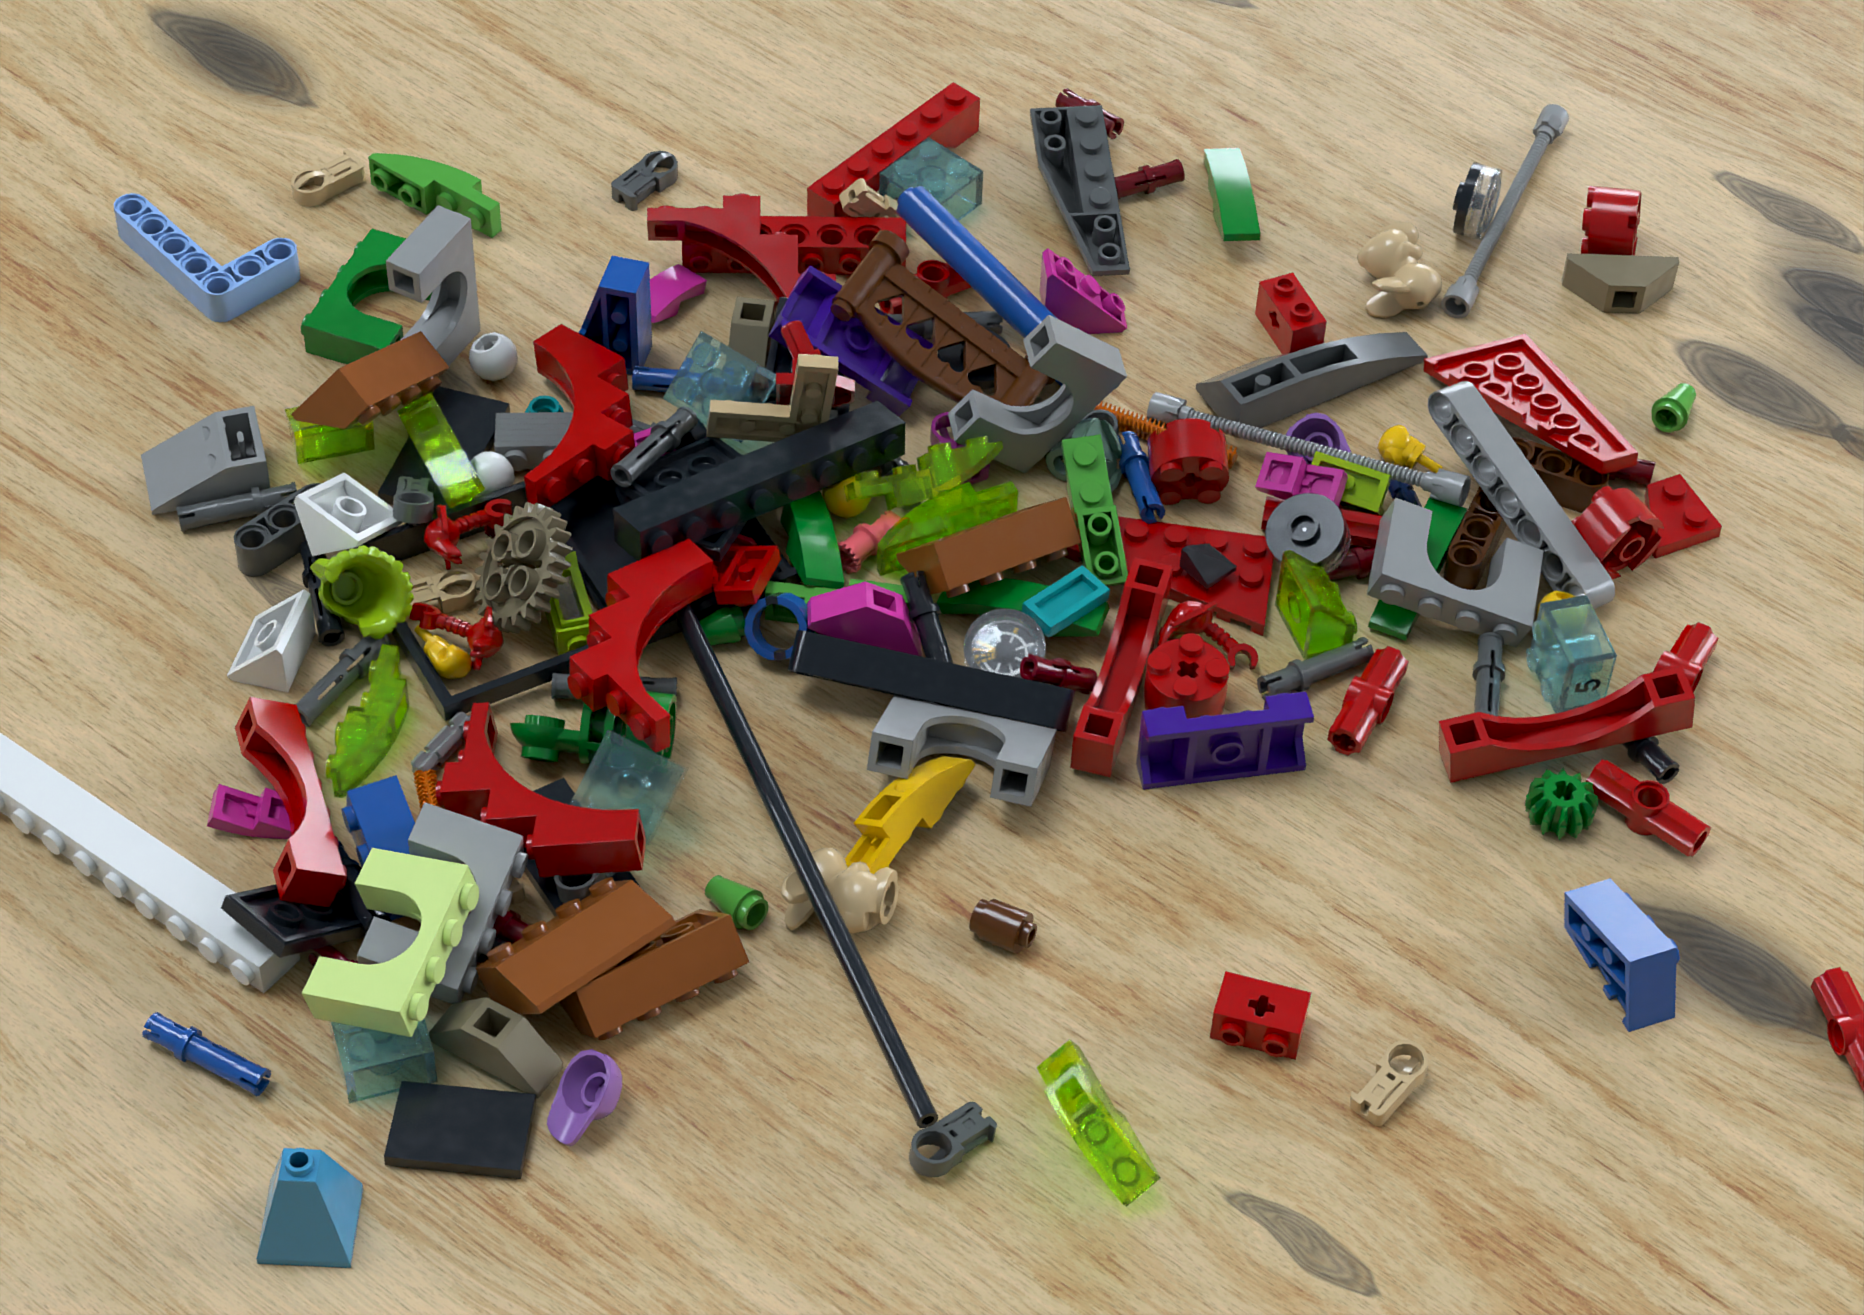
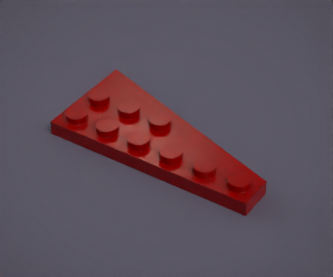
[1423,333,1638,474]
[1065,516,1274,636]

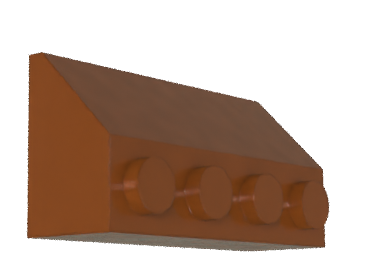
[291,331,450,429]
[896,497,1081,598]
[475,877,677,1014]
[559,909,750,1040]

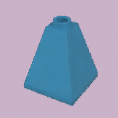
[256,1148,363,1268]

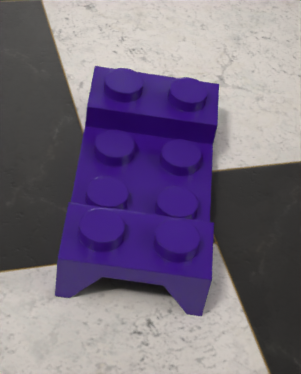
[768,265,933,417]
[1136,692,1314,790]

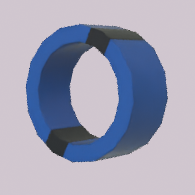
[745,592,814,661]

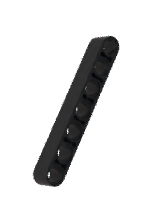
[787,630,1075,732]

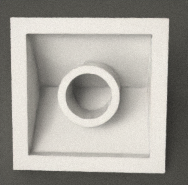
[294,473,403,556]
[227,589,316,692]

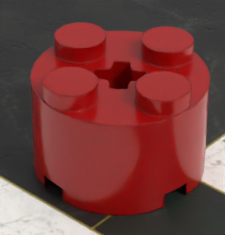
[1581,186,1642,256]
[1147,418,1229,505]
[1571,486,1664,579]
[1144,633,1230,719]

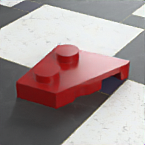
[1644,474,1722,559]
[713,546,781,607]

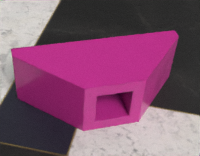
[1039,248,1127,334]
[807,581,922,656]

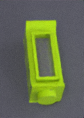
[536,551,593,655]

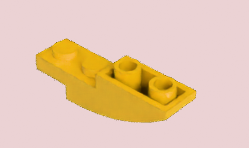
[845,756,976,874]

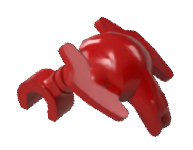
[424,499,512,570]
[1157,600,1258,670]
[409,603,504,671]

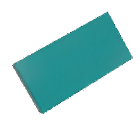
[1021,565,1110,638]

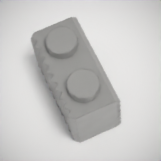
[494,412,573,471]

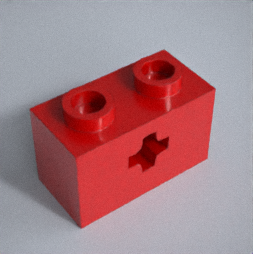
[1255,272,1327,354]
[1210,971,1312,1060]

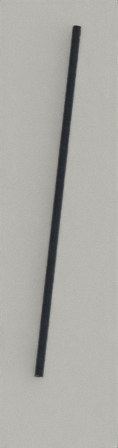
[612,481,938,1128]

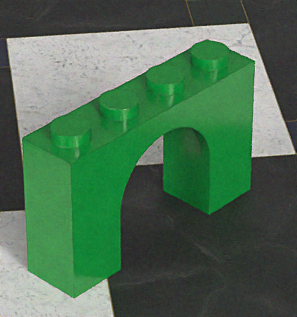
[301,228,432,365]

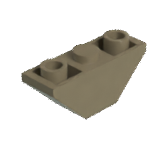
[1562,253,1679,314]
[726,297,779,387]
[427,997,563,1099]

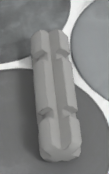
[411,712,471,773]

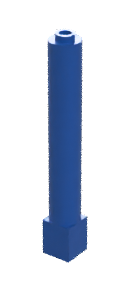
[896,186,1080,386]

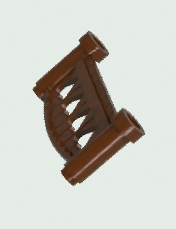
[830,230,1055,407]

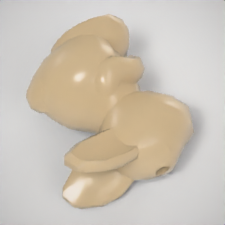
[1357,222,1442,318]
[781,848,899,934]

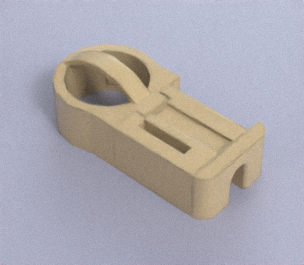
[291,150,365,207]
[839,178,908,228]
[406,568,477,624]
[1350,1040,1428,1126]

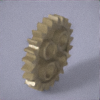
[474,502,573,634]

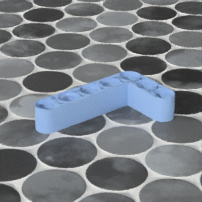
[114,193,300,322]

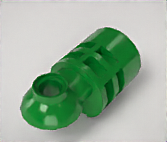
[510,691,677,774]

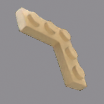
[706,354,838,442]

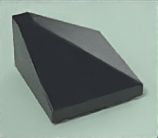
[1180,543,1237,589]

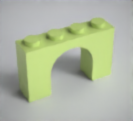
[302,848,479,1037]

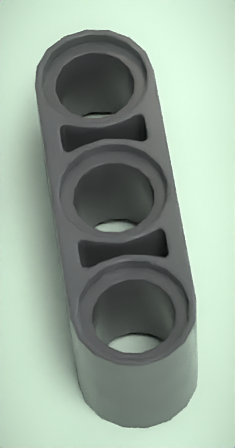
[234,483,321,577]

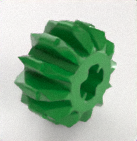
[1525,767,1598,840]

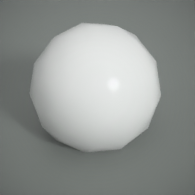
[469,332,517,381]
[467,451,515,498]

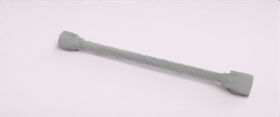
[1441,104,1569,318]
[1147,392,1471,507]

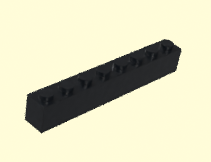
[613,401,906,561]

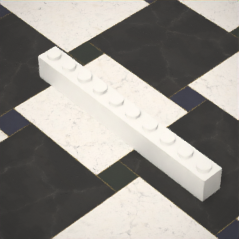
[0,733,300,993]

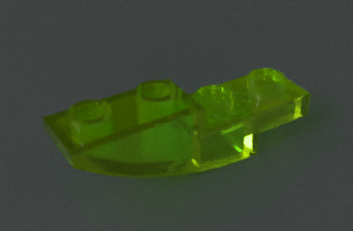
[397,393,485,509]
[844,436,1003,511]
[877,481,1018,576]
[326,644,410,798]
[1036,1039,1161,1207]

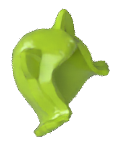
[310,545,414,640]

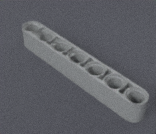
[1428,381,1615,612]

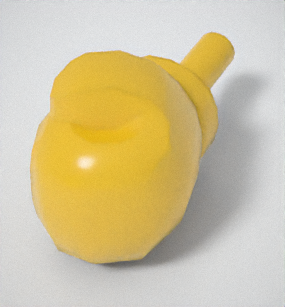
[1377,425,1443,473]
[414,624,472,680]

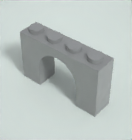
[386,205,481,366]
[948,315,1127,473]
[1367,498,1544,647]
[867,694,1057,807]
[357,802,529,1004]

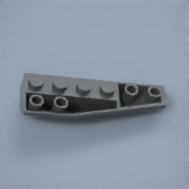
[1030,105,1130,276]
[1195,332,1428,428]

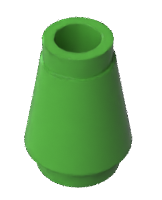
[1651,383,1696,433]
[705,875,769,930]

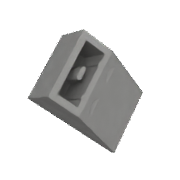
[141,406,270,515]

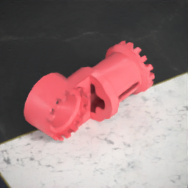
[837,510,910,574]

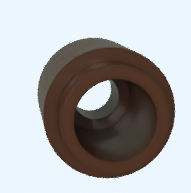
[969,899,1037,954]

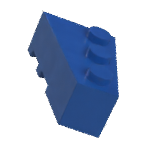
[579,256,652,375]
[341,775,415,921]
[1564,878,1680,1032]

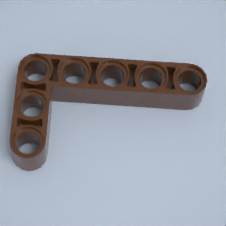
[1443,437,1609,590]

